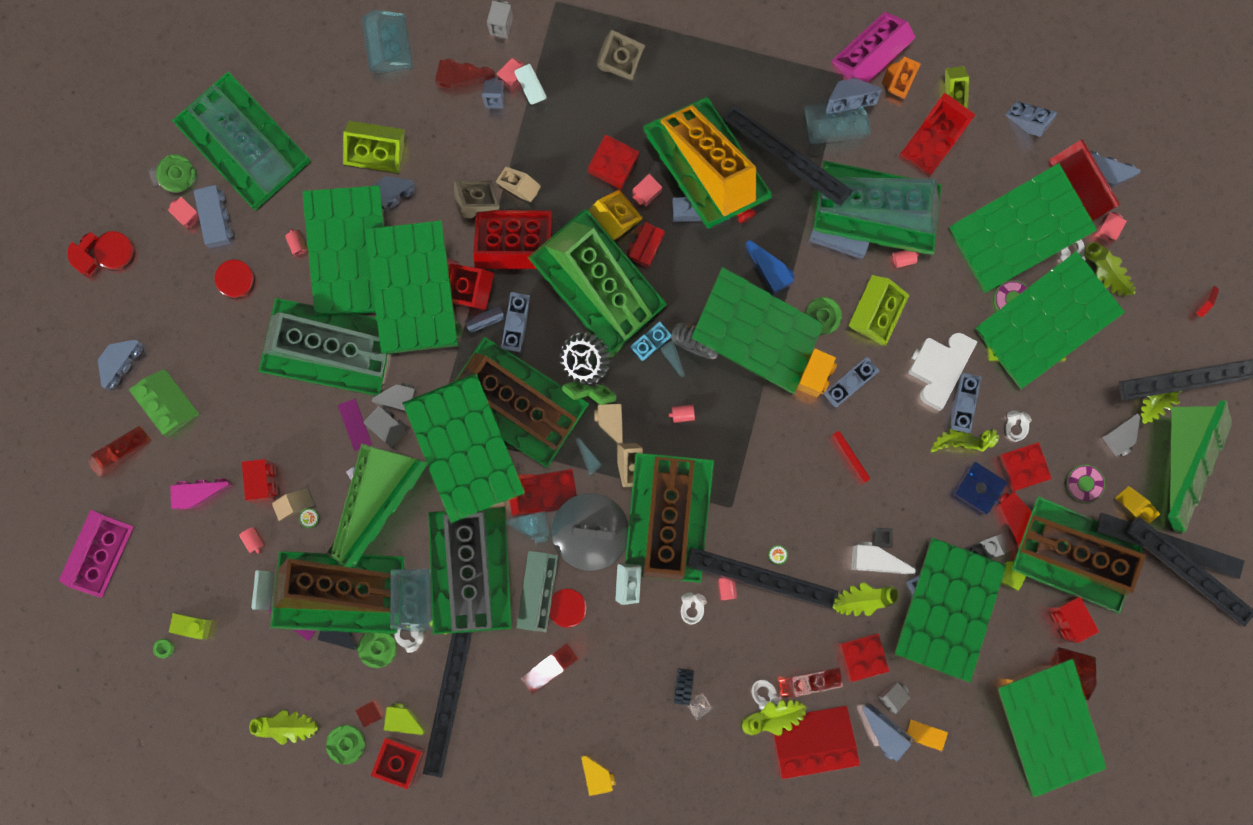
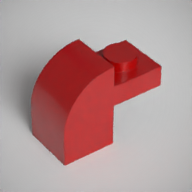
[67,232,100,278]

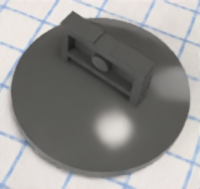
[552,493,629,571]

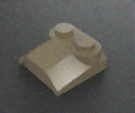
[597,30,646,81]
[454,180,500,218]

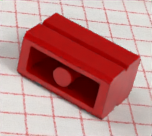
[626,222,665,268]

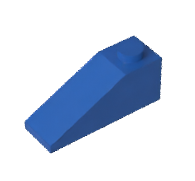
[745,240,795,295]

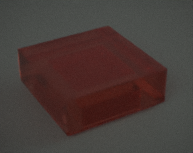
[355,701,382,728]

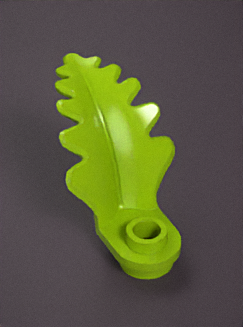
[1085,242,1135,296]
[1141,370,1181,424]
[931,429,999,452]
[833,582,899,616]
[742,700,806,735]
[249,710,318,745]

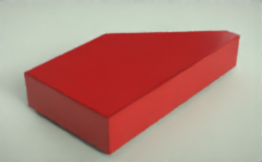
[1196,286,1220,317]

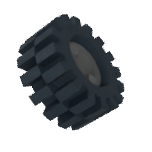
[674,668,694,706]

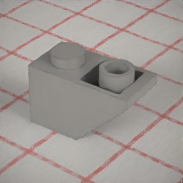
[965,531,1015,559]

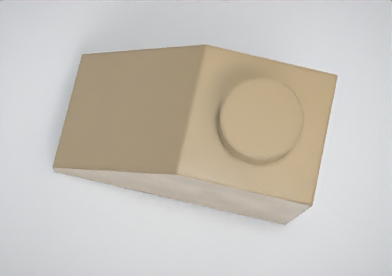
[496,167,541,202]
[594,404,622,444]
[617,443,643,487]

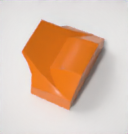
[882,56,921,99]

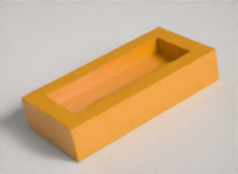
[906,719,948,751]

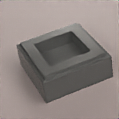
[872,528,893,548]

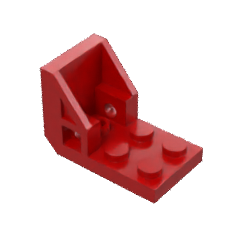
[900,92,976,177]
[509,469,577,517]

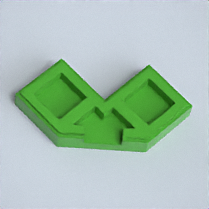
[562,380,617,405]

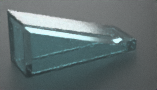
[660,340,685,379]
[576,438,602,476]

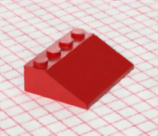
[473,210,552,269]
[773,705,860,779]

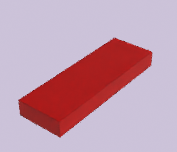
[831,431,870,484]

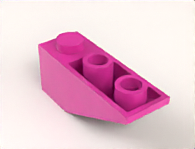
[170,478,233,510]

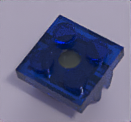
[954,461,1008,515]

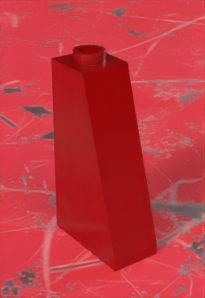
[996,492,1032,552]

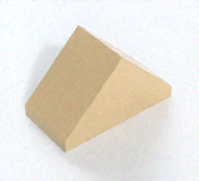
[272,488,315,521]

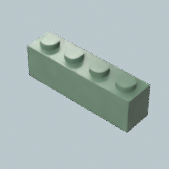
[517,551,558,633]

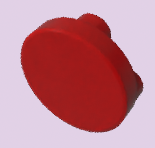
[93,231,134,270]
[214,259,254,298]
[549,589,587,628]

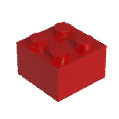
[588,134,639,190]
[449,263,494,310]
[998,442,1052,492]
[242,459,278,503]
[1051,597,1099,643]
[838,633,890,682]
[370,737,424,790]

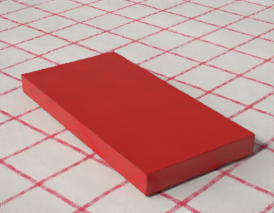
[1049,139,1120,222]

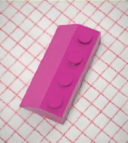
[831,12,916,83]
[58,509,133,598]

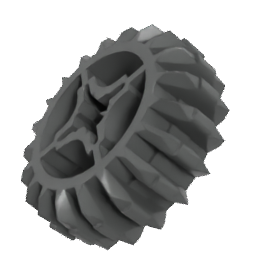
[671,322,719,359]
[560,332,611,384]

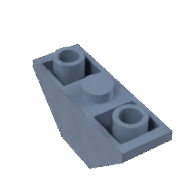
[826,78,882,114]
[1006,101,1057,137]
[1090,151,1140,189]
[372,176,416,213]
[501,292,530,352]
[97,339,144,391]
[823,356,879,408]
[951,373,982,433]

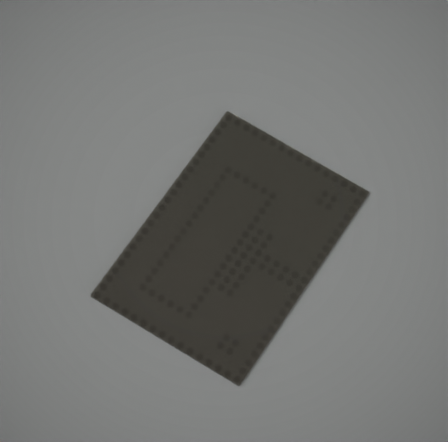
[449,2,844,508]

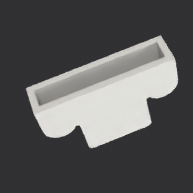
[908,333,977,411]

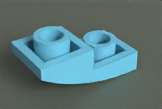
[630,321,672,361]

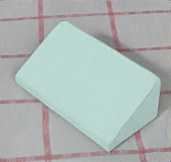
[514,64,547,104]
[615,564,641,605]
[251,570,274,610]

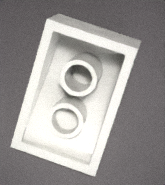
[851,542,915,574]

